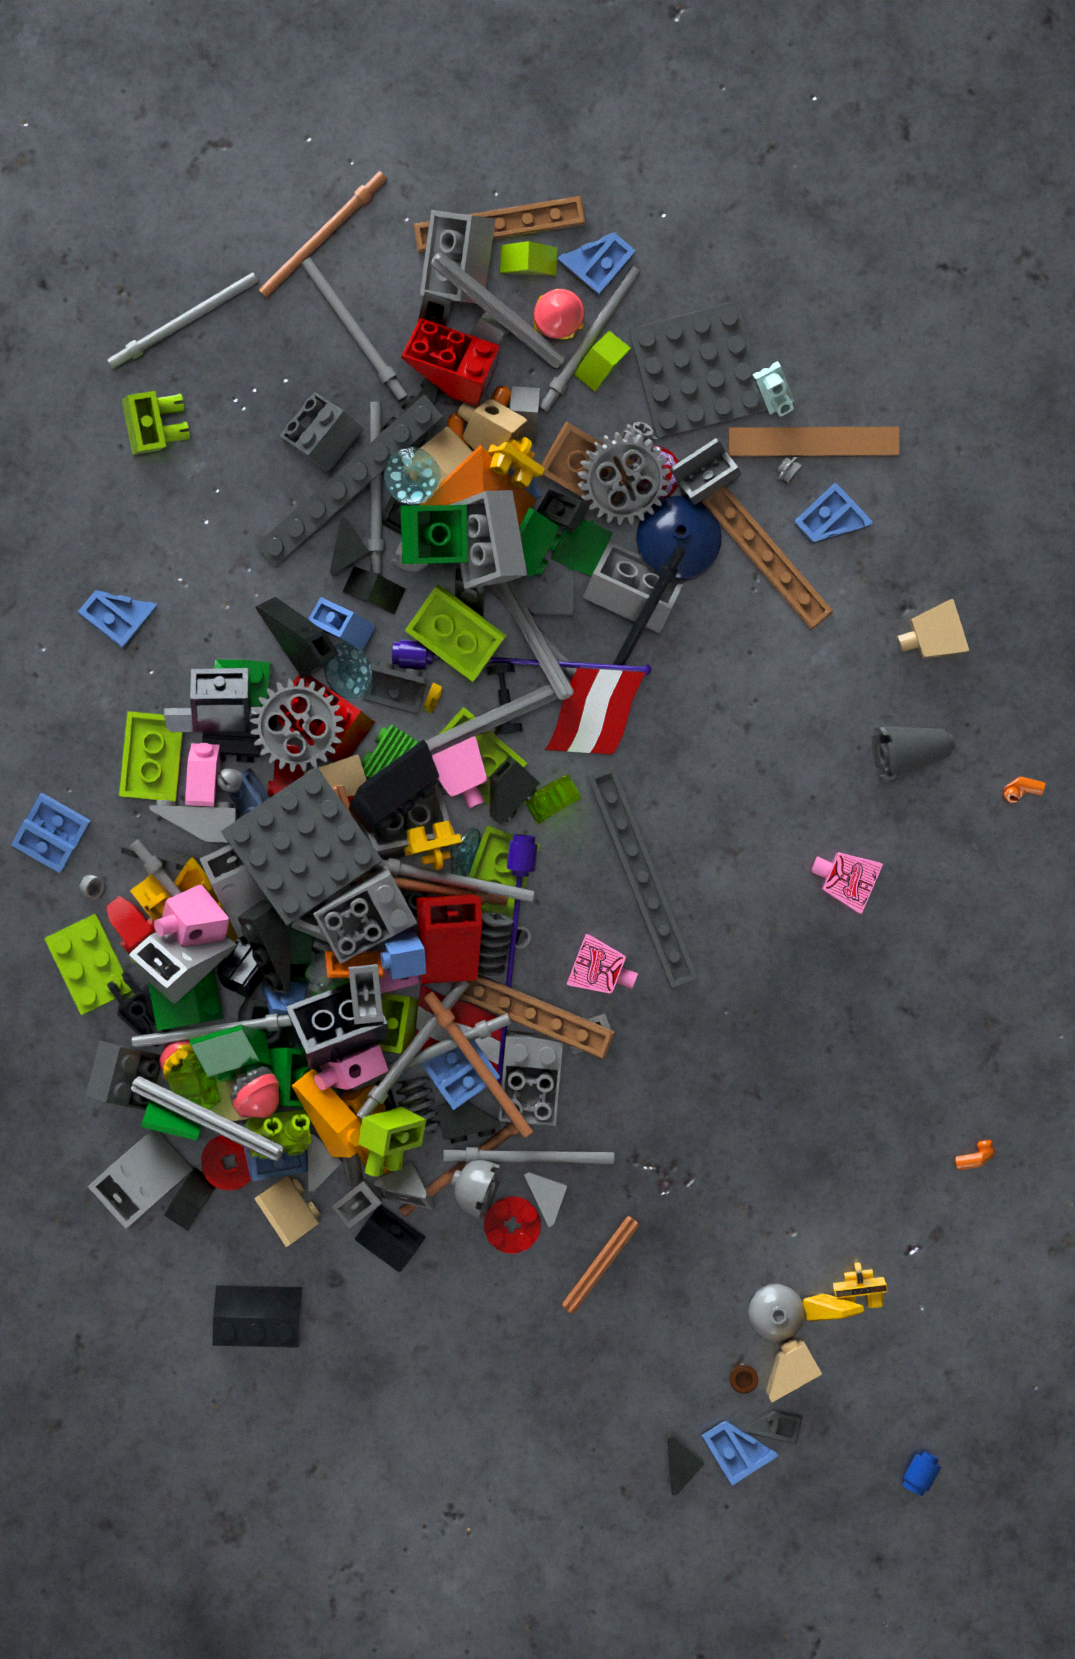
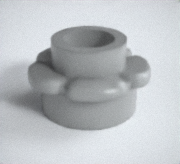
[777,457,803,484]

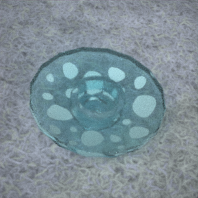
[384,447,441,505]
[324,643,372,699]
[449,827,481,877]

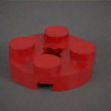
[201,1135,251,1191]
[484,1196,541,1254]

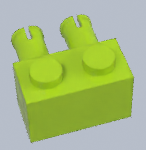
[122,391,190,455]
[378,993,419,1055]
[358,1107,427,1177]
[245,1109,312,1160]

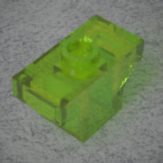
[524,774,582,825]
[167,1051,221,1110]

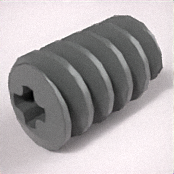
[478,912,514,976]
[396,1076,440,1135]

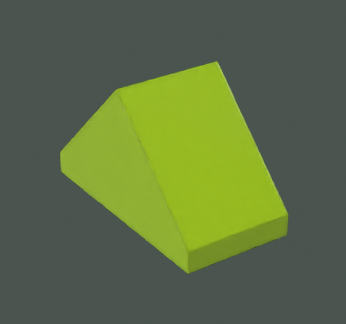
[500,241,557,277]
[573,331,631,392]

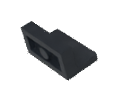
[355,1204,426,1272]

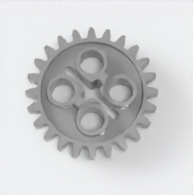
[577,431,670,525]
[250,679,344,772]

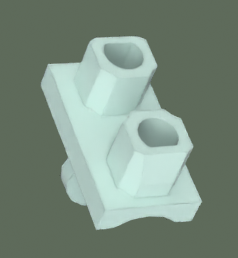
[753,361,795,416]

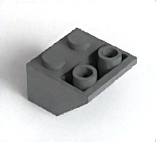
[280,392,364,473]
[85,1040,161,1110]

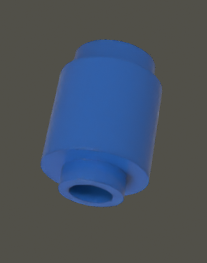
[903,1451,941,1496]

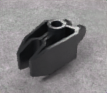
[107,970,171,1047]

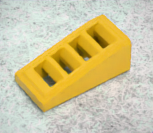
[803,1294,864,1322]

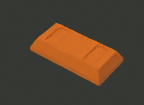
[325,951,385,978]

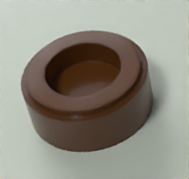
[729,1364,758,1394]

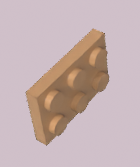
[541,422,635,503]

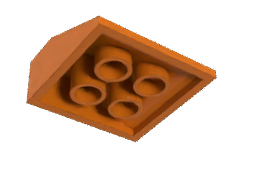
[419,445,536,526]

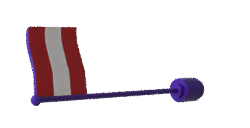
[392,639,652,754]
[415,834,538,1086]

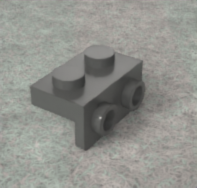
[671,438,741,505]
[363,661,427,714]

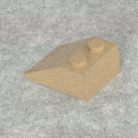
[254,1175,321,1247]

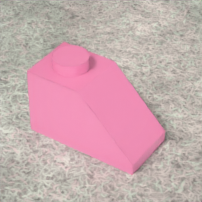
[185,743,221,807]

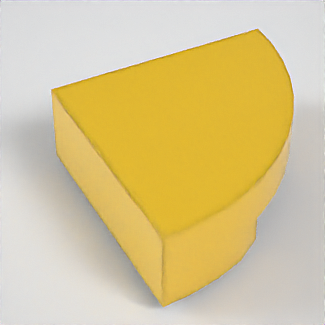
[422,683,444,714]

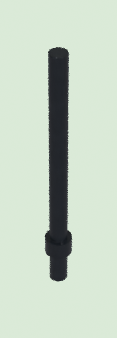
[612,545,686,665]

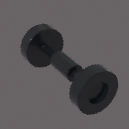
[486,664,523,735]

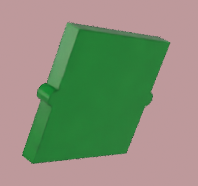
[550,519,613,577]

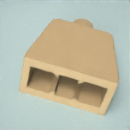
[457,399,527,457]
[897,599,969,659]

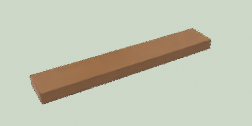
[413,196,586,253]
[728,427,899,457]
[701,486,833,631]
[449,974,616,1059]

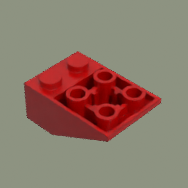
[401,318,500,407]
[277,674,375,762]
[417,894,482,984]

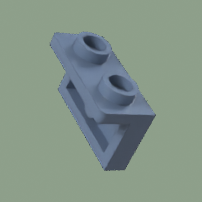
[226,768,269,816]

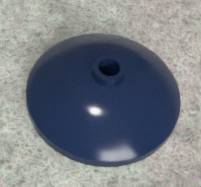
[636,496,722,579]

